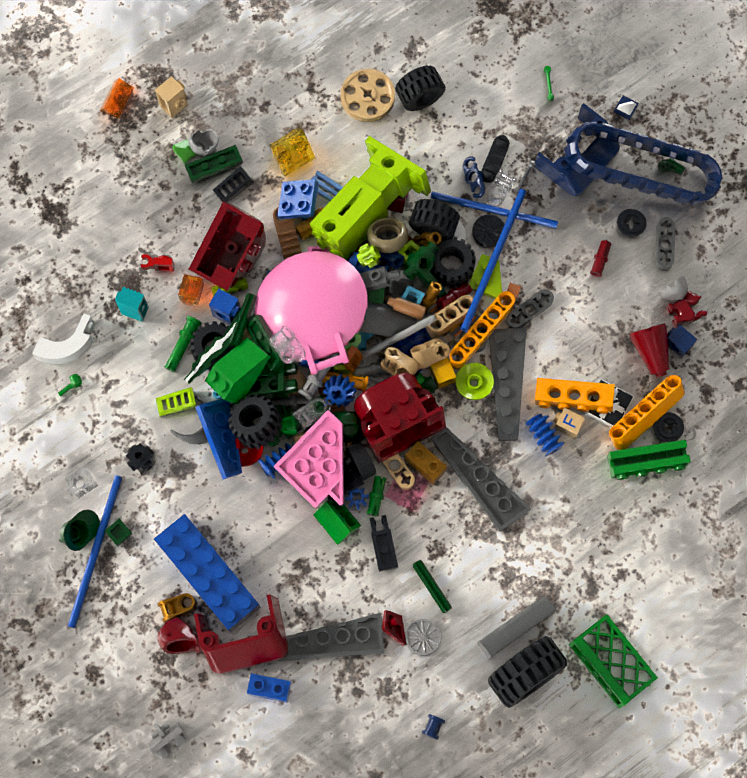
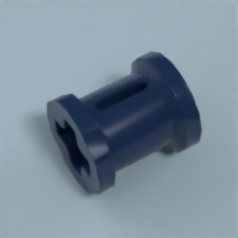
[422,714,445,740]

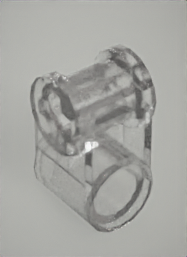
[487,170,517,207]
[269,326,305,363]
[292,398,331,431]

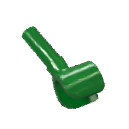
[58,374,82,396]

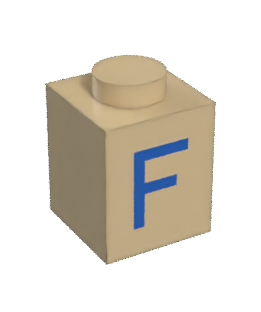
[553,408,585,439]

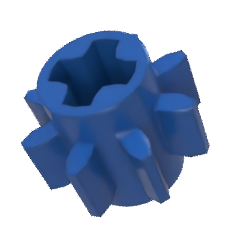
[345,487,369,511]

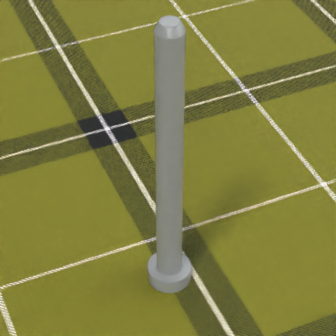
[359,315,437,366]

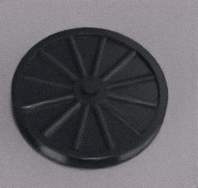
[472,215,505,247]

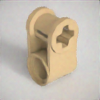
[410,338,450,369]
[380,347,419,376]

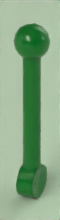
[544,66,554,101]

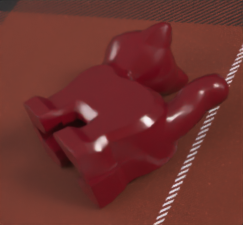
[666,291,707,328]

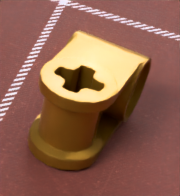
[157,593,198,623]

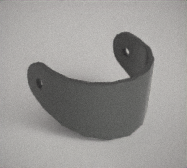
[170,395,208,445]

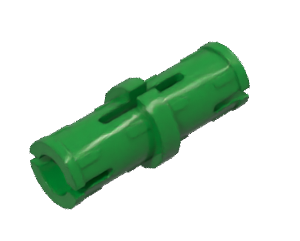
[366,476,387,517]

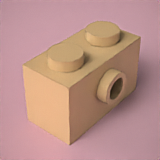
[155,76,188,118]

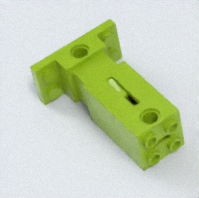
[310,136,431,260]

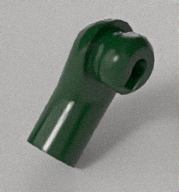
[658,158,686,175]

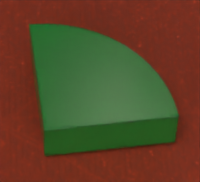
[281,415,297,435]

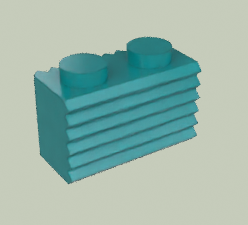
[115,287,149,322]

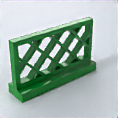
[568,614,658,709]

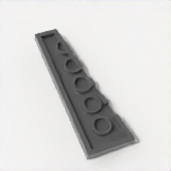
[489,327,527,442]
[431,427,531,532]
[273,613,384,662]

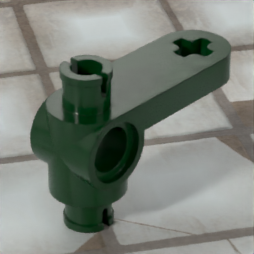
[403,241,447,299]

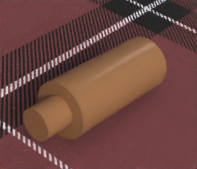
[387,297,426,320]

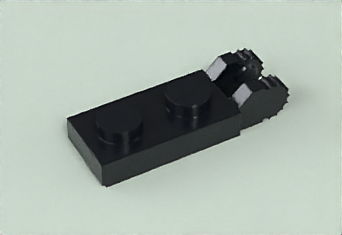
[369,515,398,572]

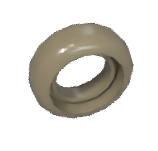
[367,218,408,253]

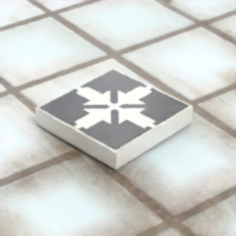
[582,379,634,428]

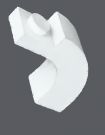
[32,314,94,364]

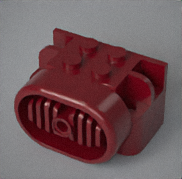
[188,201,266,291]
[354,372,446,464]

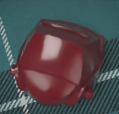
[157,618,202,655]

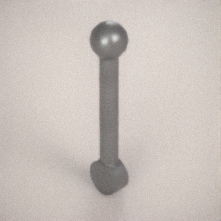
[514,160,534,194]

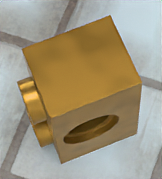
[405,441,447,485]

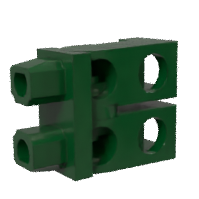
[247,361,298,399]

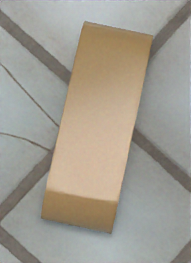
[426,295,473,338]

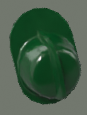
[334,411,364,442]
[59,509,100,551]

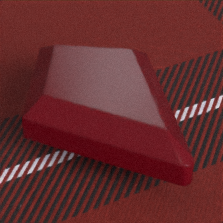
[382,610,406,646]

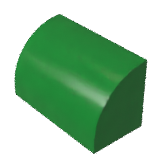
[314,500,361,545]

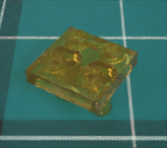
[269,127,315,177]

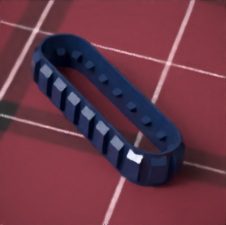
[564,121,723,205]

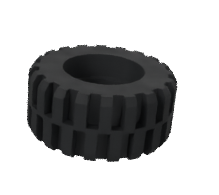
[488,636,567,708]

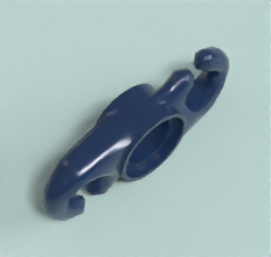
[462,156,486,198]

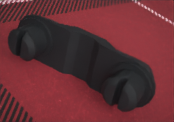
[481,135,510,183]

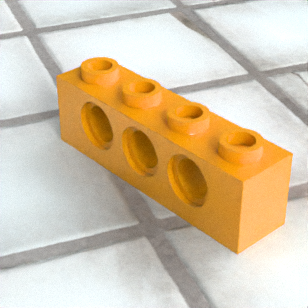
[535,378,615,414]

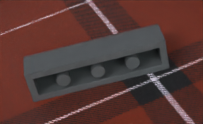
[359,301,417,341]
[477,596,556,659]

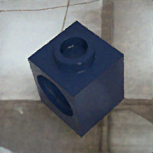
[667,325,698,358]

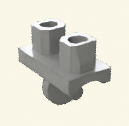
[148,722,186,759]

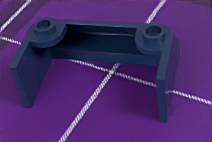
[534,103,620,196]

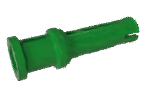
[164,316,202,373]

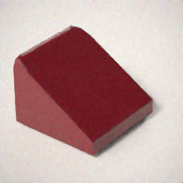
[387,193,409,213]

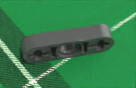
[656,217,675,271]
[506,289,554,328]

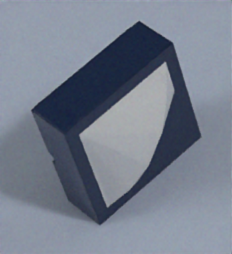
[614,95,639,120]

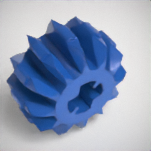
[323,373,357,408]

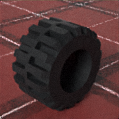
[395,65,446,111]
[409,199,460,241]
[429,237,476,288]
[190,321,235,372]
[228,395,282,449]

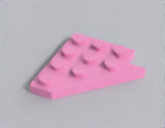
[274,410,344,508]

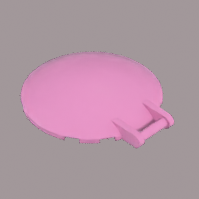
[255,251,368,375]

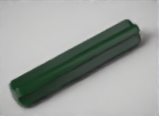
[229,293,256,347]
[413,560,452,613]

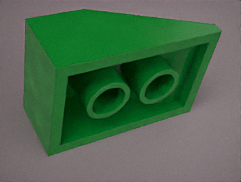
[205,337,270,404]

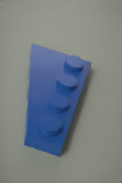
[195,399,242,480]

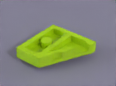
[469,254,502,299]

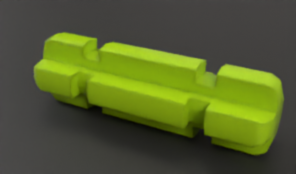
[211,278,248,296]

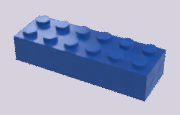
[154,514,261,633]

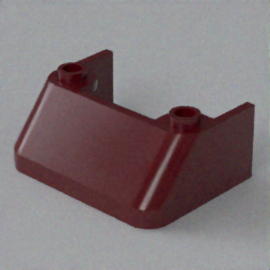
[194,594,289,674]

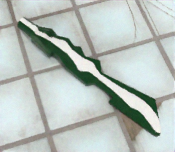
[184,309,255,384]

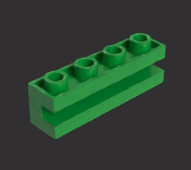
[607,440,691,480]

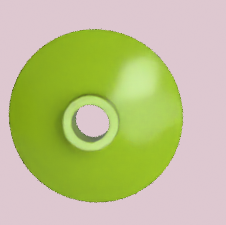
[456,363,494,400]

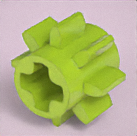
[357,243,381,269]

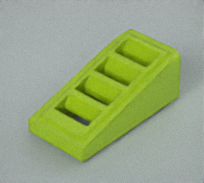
[156,387,197,417]

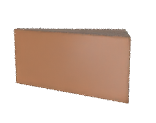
[502,282,521,310]

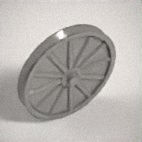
[406,619,441,656]

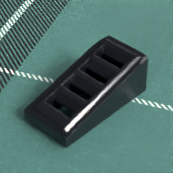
[213,166,254,202]

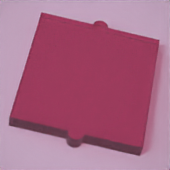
[385,469,429,512]

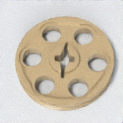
[341,69,395,122]

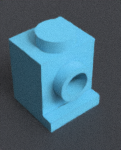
[400,285,425,305]

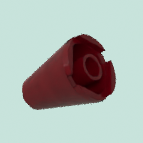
[629,323,670,378]

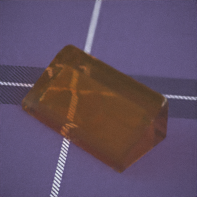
[99,78,134,118]

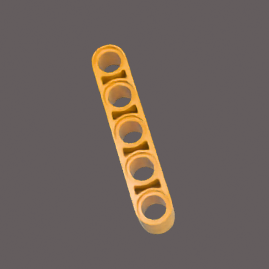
[449,291,515,369]
[609,375,685,450]

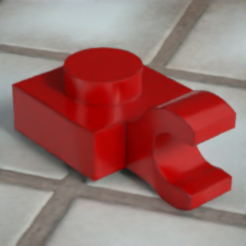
[141,254,175,271]

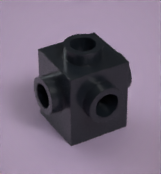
[125,443,156,475]

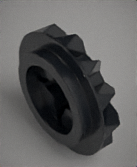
[616,209,647,238]
[652,412,684,442]

